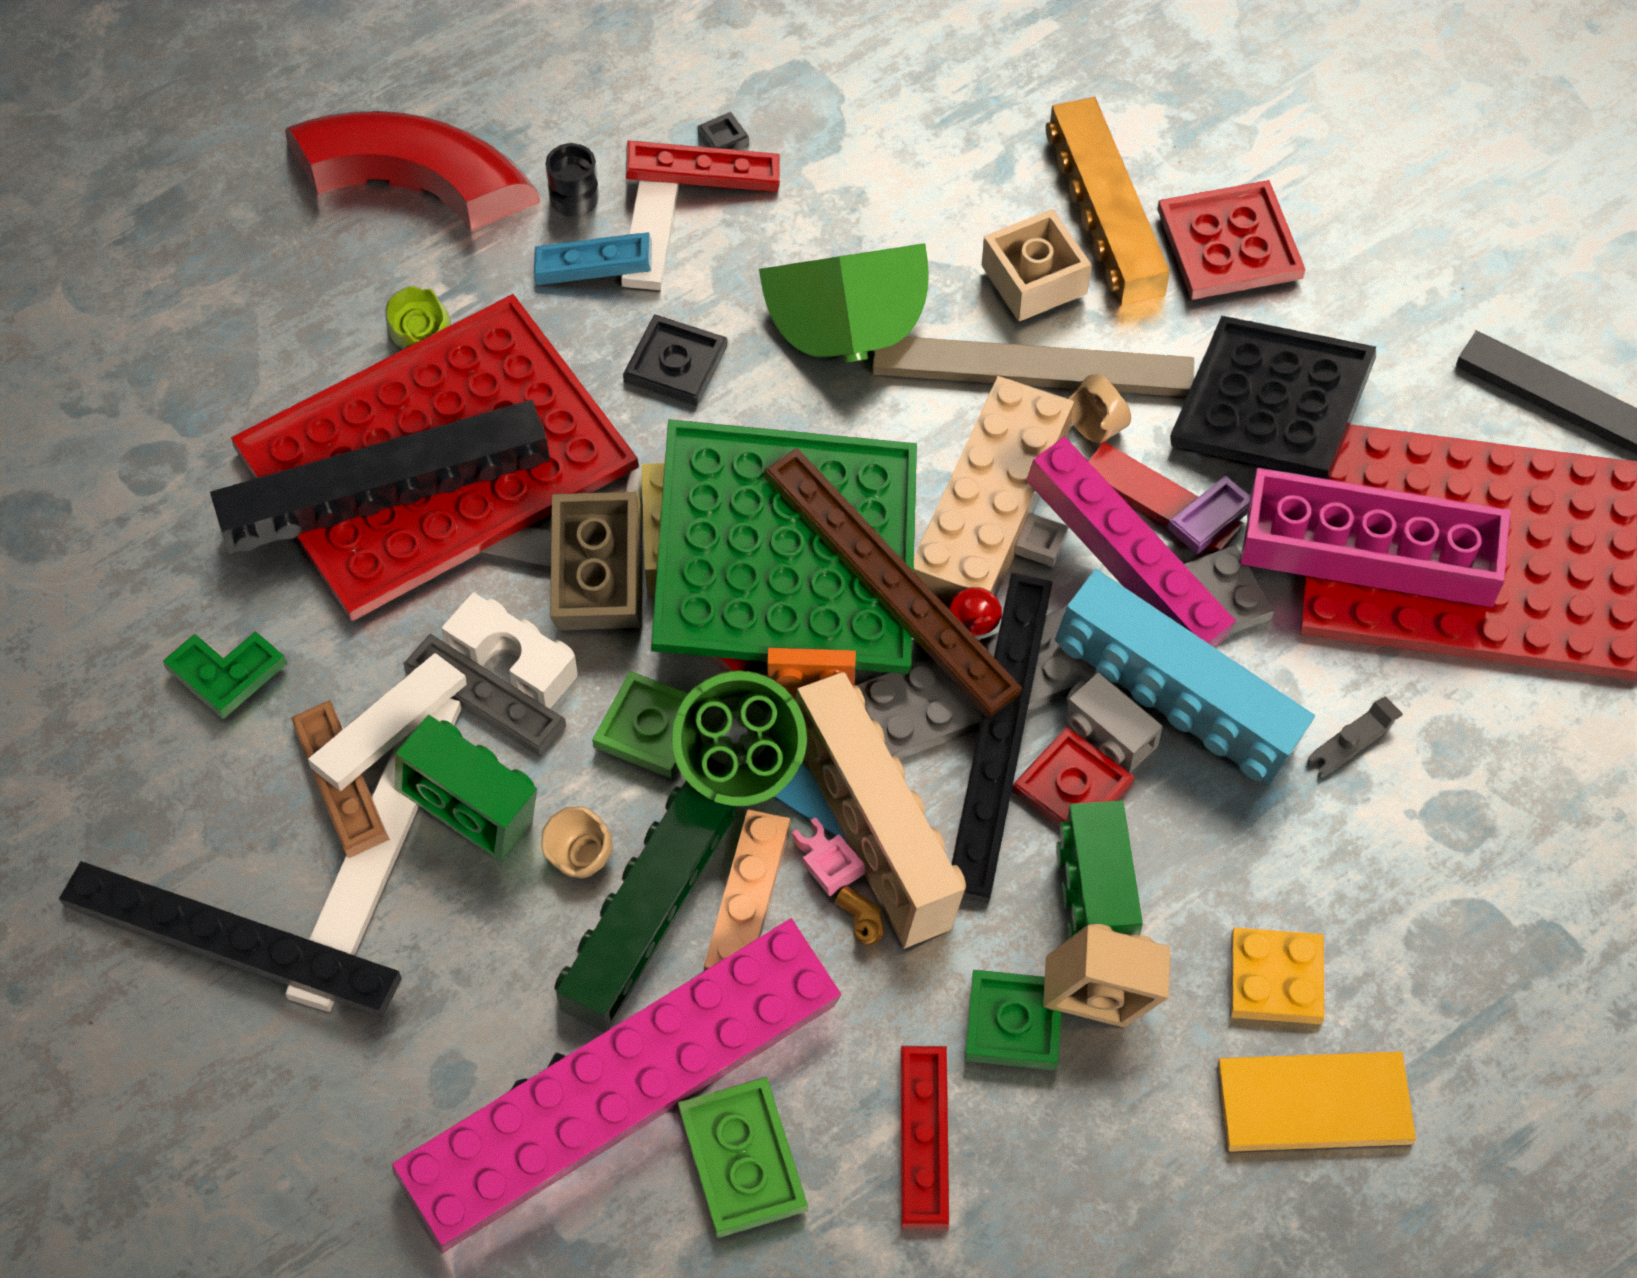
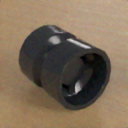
[545,143,599,217]

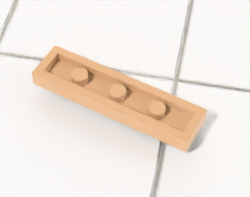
[704,809,790,971]

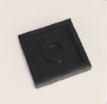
[623,314,728,406]

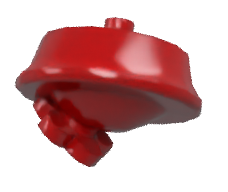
[949,587,1002,636]

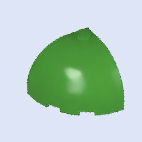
[759,243,929,362]

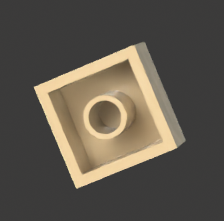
[981,209,1092,322]
[1043,924,1170,1028]

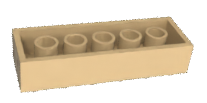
[914,376,1074,608]
[795,672,966,949]

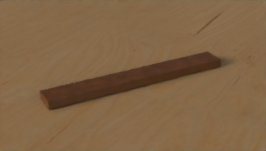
[764,447,1023,719]

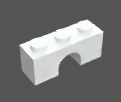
[441,592,578,709]

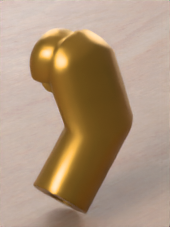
[835,885,884,945]

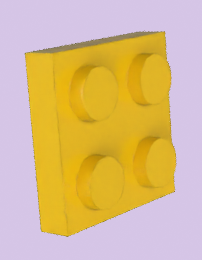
[1231,927,1325,1025]

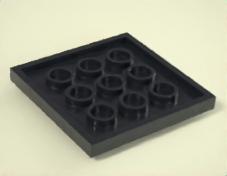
[1170,315,1376,480]

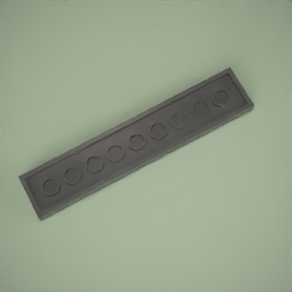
[857,545,1274,760]

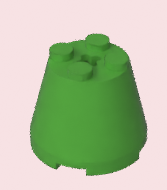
[671,670,807,806]

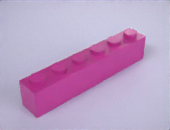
[1026,436,1236,648]

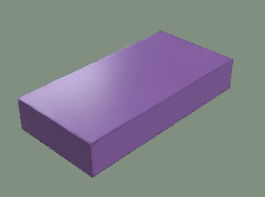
[1167,476,1250,554]

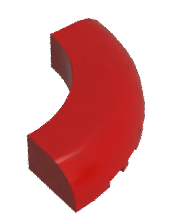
[285,111,541,231]

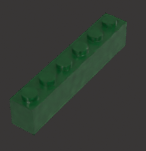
[554,780,737,1032]

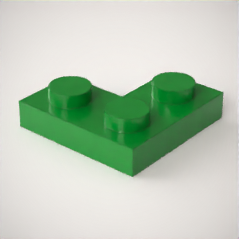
[163,631,287,719]

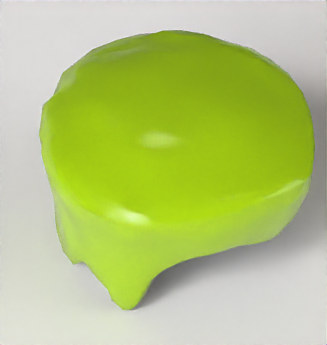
[386,286,451,350]

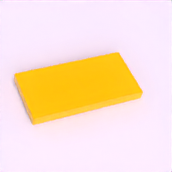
[1217,1051,1416,1152]

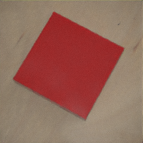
[1012,726,1135,827]

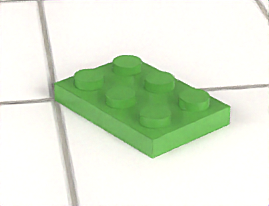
[678,1077,808,1238]

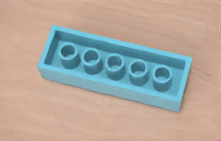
[1055,568,1316,785]

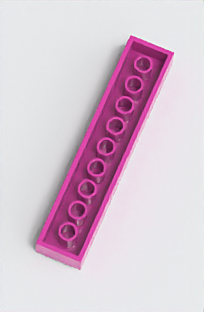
[392,918,842,1254]

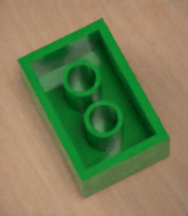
[394,714,537,862]
[1056,800,1143,939]

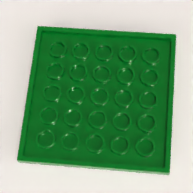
[651,419,917,674]

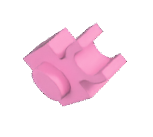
[792,817,866,897]

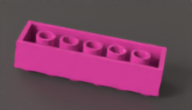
[1240,468,1510,607]

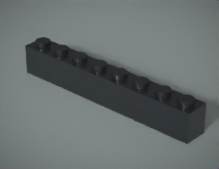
[210,400,550,554]

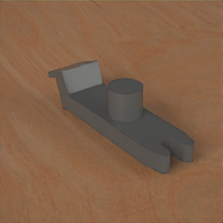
[1307,696,1403,778]

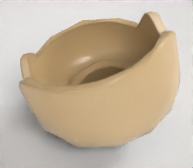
[541,806,613,879]

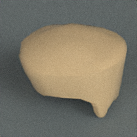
[1068,374,1131,444]

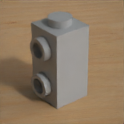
[1065,673,1163,773]

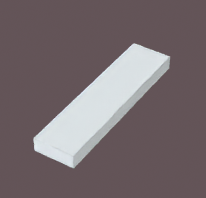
[621,180,680,290]
[308,653,467,791]

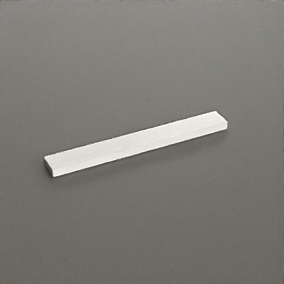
[285,699,461,1012]

